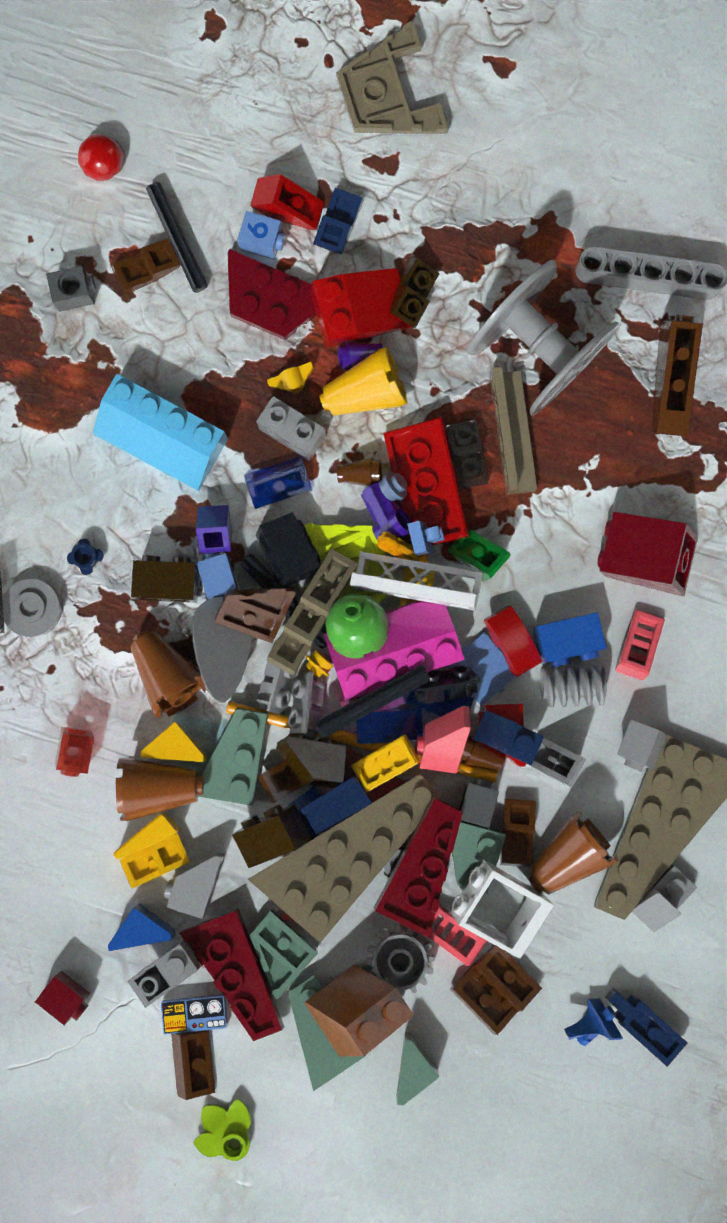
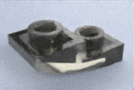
[446,420,489,490]

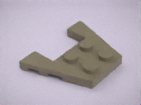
[336,21,448,134]

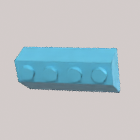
[93,373,228,491]

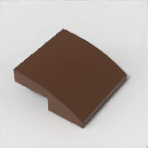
[450,945,542,1035]

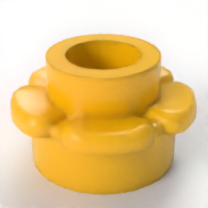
[306,650,334,677]

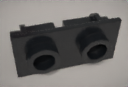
[415,665,481,705]

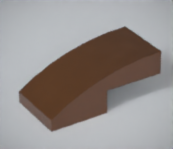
[112,238,181,295]
[257,761,306,804]
[500,799,536,867]

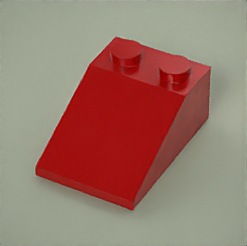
[310,268,412,348]

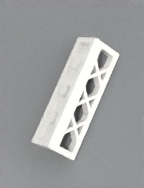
[350,552,483,611]

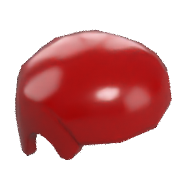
[78,134,125,181]

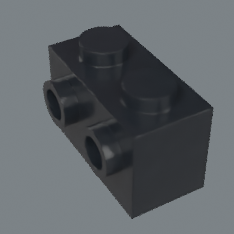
[255,512,320,587]

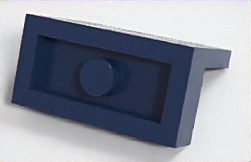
[300,776,372,836]

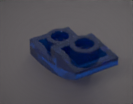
[356,707,423,744]

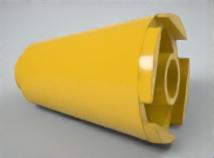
[320,347,408,416]

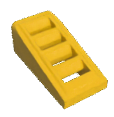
[113,812,181,860]

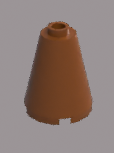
[130,630,207,718]
[116,758,204,821]
[529,811,619,895]

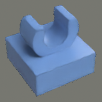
[407,521,445,556]

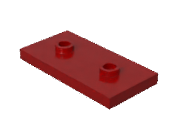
[383,417,470,546]

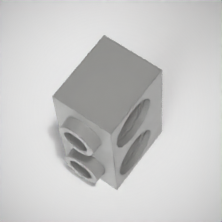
[256,396,326,461]

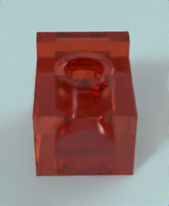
[55,727,94,777]

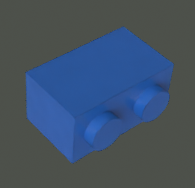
[533,612,607,668]

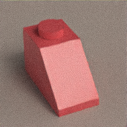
[414,706,471,774]

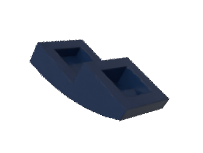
[313,188,364,255]

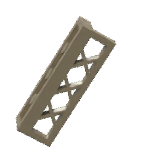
[490,367,537,495]

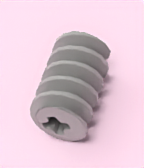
[540,667,607,707]

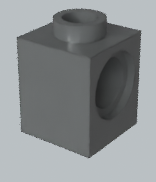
[46,266,97,312]
[459,778,499,828]

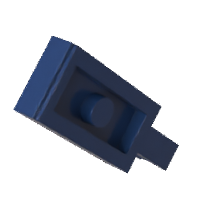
[605,988,688,1067]

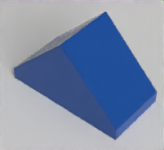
[108,903,176,951]

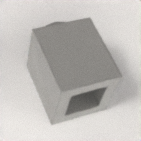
[617,720,667,772]

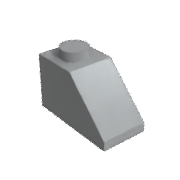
[164,853,225,919]

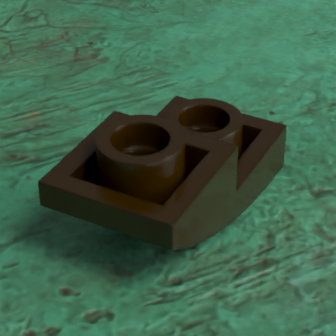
[390,257,440,328]

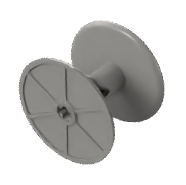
[467,260,621,416]

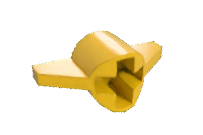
[267,362,314,393]

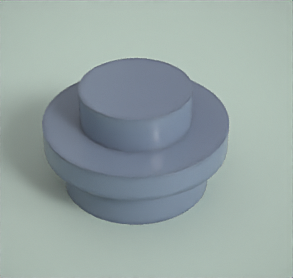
[379,471,407,501]

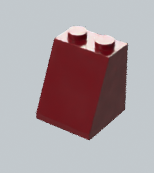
[597,512,698,596]

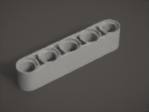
[575,247,727,300]

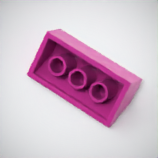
[323,601,465,700]

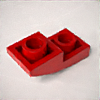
[484,605,543,677]

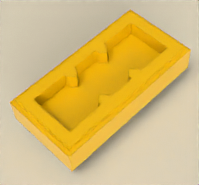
[351,735,421,793]

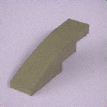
[266,549,358,676]

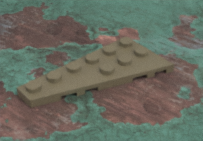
[594,734,727,920]
[248,774,443,943]

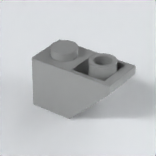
[127,940,201,1008]

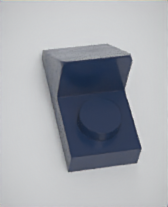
[473,710,544,765]

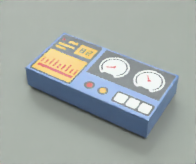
[161,994,228,1034]

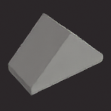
[527,738,586,787]

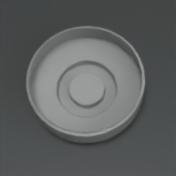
[1,579,62,638]

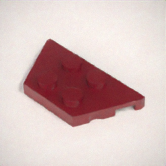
[227,249,316,340]

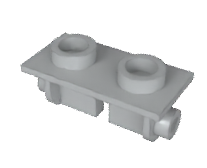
[256,661,299,715]
[288,672,325,740]

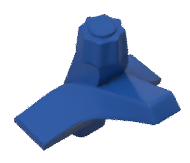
[564,998,623,1046]

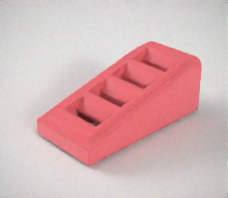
[615,609,665,680]
[431,905,488,966]

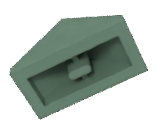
[396,1032,439,1106]

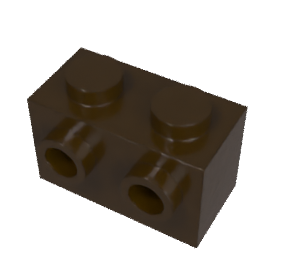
[131,555,199,603]
[232,804,311,868]

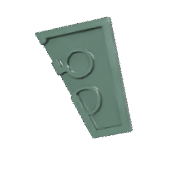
[198,708,268,806]
[288,973,366,1091]

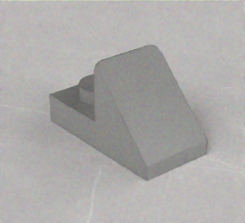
[632,864,697,932]

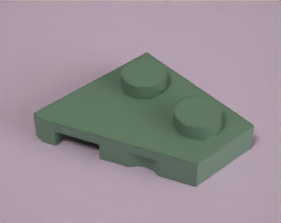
[452,820,506,894]
[250,909,318,1000]

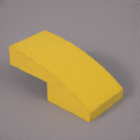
[119,833,190,889]

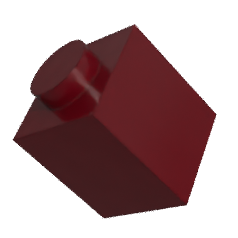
[35,970,91,1026]

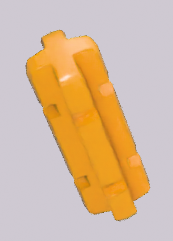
[377,531,429,563]

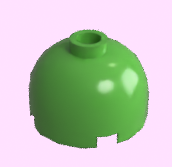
[325,594,389,659]

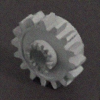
[366,923,435,996]

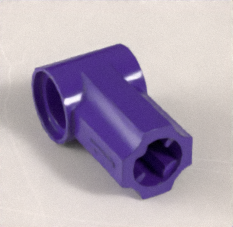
[361,481,412,539]

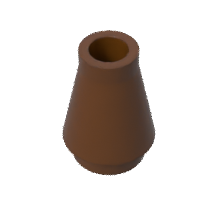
[337,457,382,487]
[461,735,505,771]

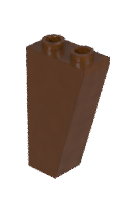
[651,315,703,437]

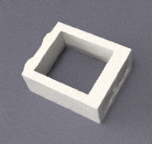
[450,860,554,959]

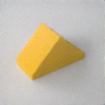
[140,722,208,762]

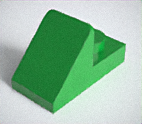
[448,528,511,582]

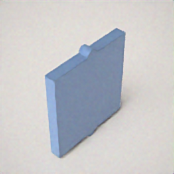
[446,633,516,706]

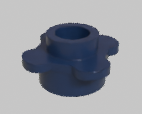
[67,539,104,575]

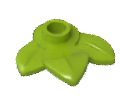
[193,1099,251,1161]

